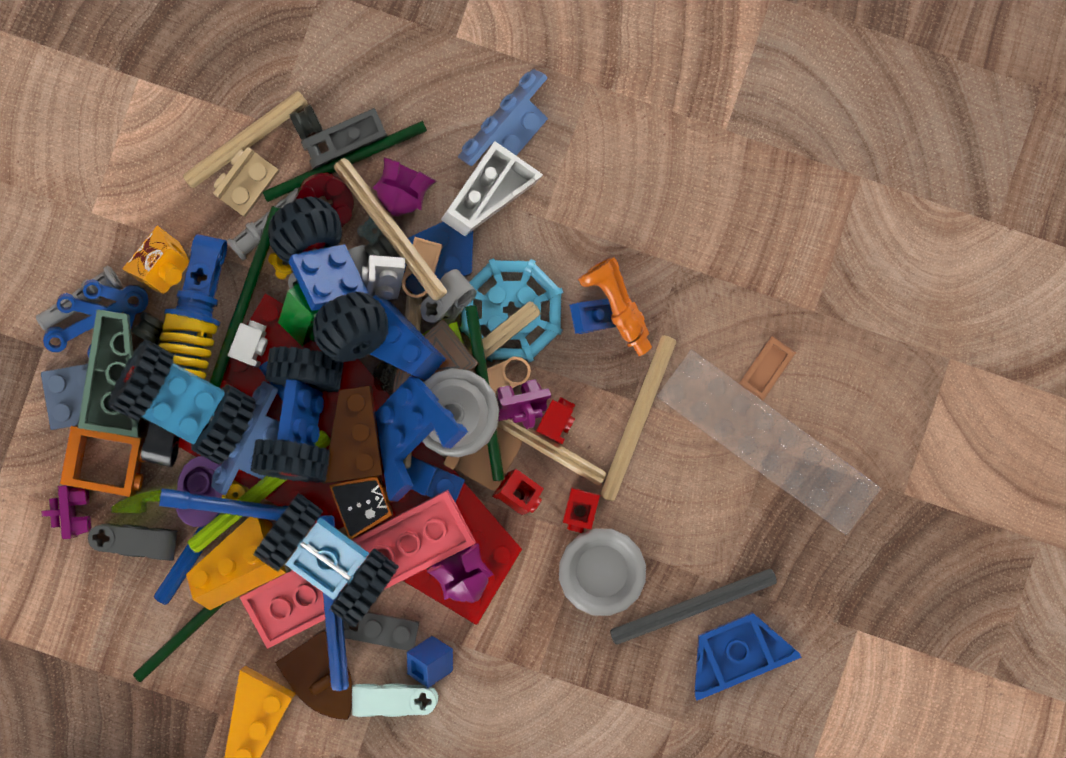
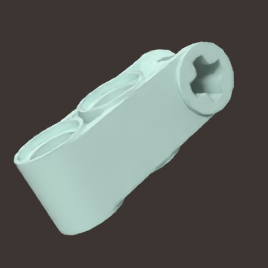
[352,683,439,717]

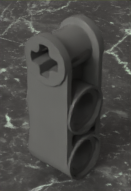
[88,523,178,561]

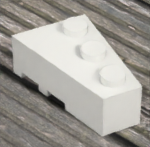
[441,141,543,236]

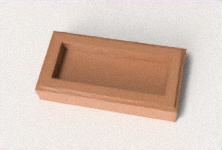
[738,336,796,401]

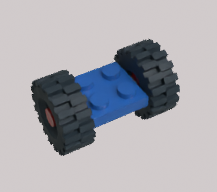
[251,347,344,483]

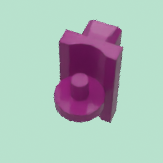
[495,379,552,429]
[41,485,92,539]

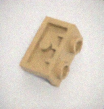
[213,147,279,217]

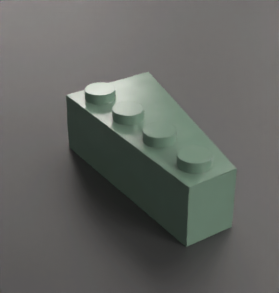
[78,309,141,437]

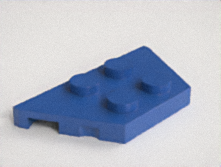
[399,222,473,295]
[694,612,802,701]

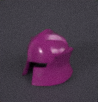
[372,157,437,217]
[427,543,493,603]

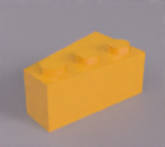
[186,517,286,610]
[224,666,296,758]

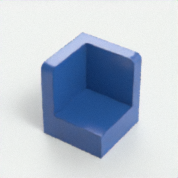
[407,636,453,688]

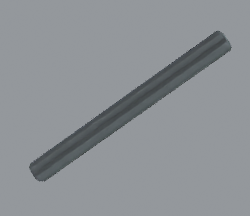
[610,569,777,645]

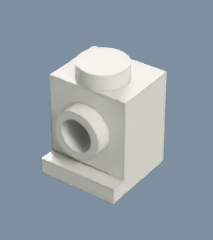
[227,320,268,367]

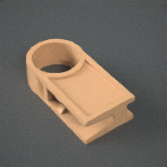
[402,237,443,299]
[487,357,531,394]

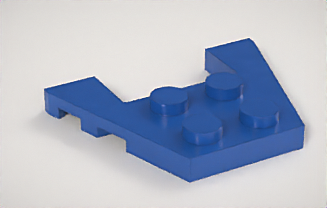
[375,376,468,502]

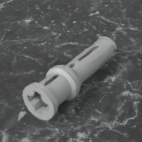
[227,188,298,261]
[36,265,122,331]

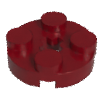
[294,173,354,227]

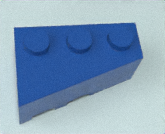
[370,294,446,380]

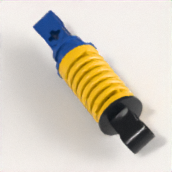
[141,234,227,467]

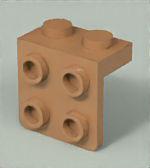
[441,426,522,490]

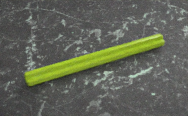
[187,431,331,553]

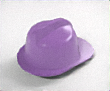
[175,456,222,527]

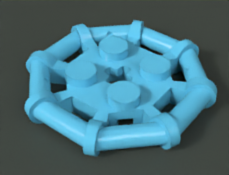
[459,258,564,362]

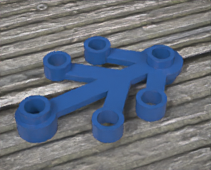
[43,279,149,357]

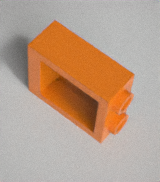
[60,426,146,497]

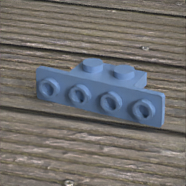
[458,69,548,166]
[211,381,280,495]

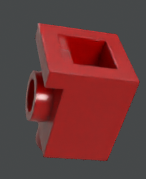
[536,397,576,444]
[492,468,544,515]
[562,487,600,533]

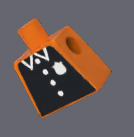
[330,476,405,539]

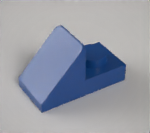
[570,298,616,334]
[407,456,465,503]

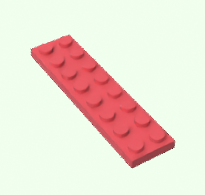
[239,490,476,649]

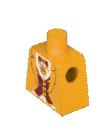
[122,225,189,294]

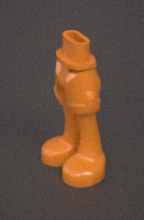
[578,257,652,356]

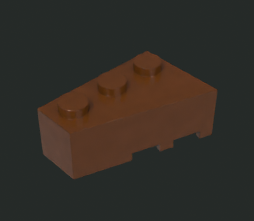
[324,386,384,483]

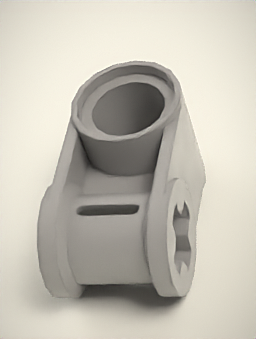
[420,269,477,324]

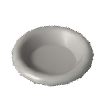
[423,368,499,458]
[559,528,646,616]

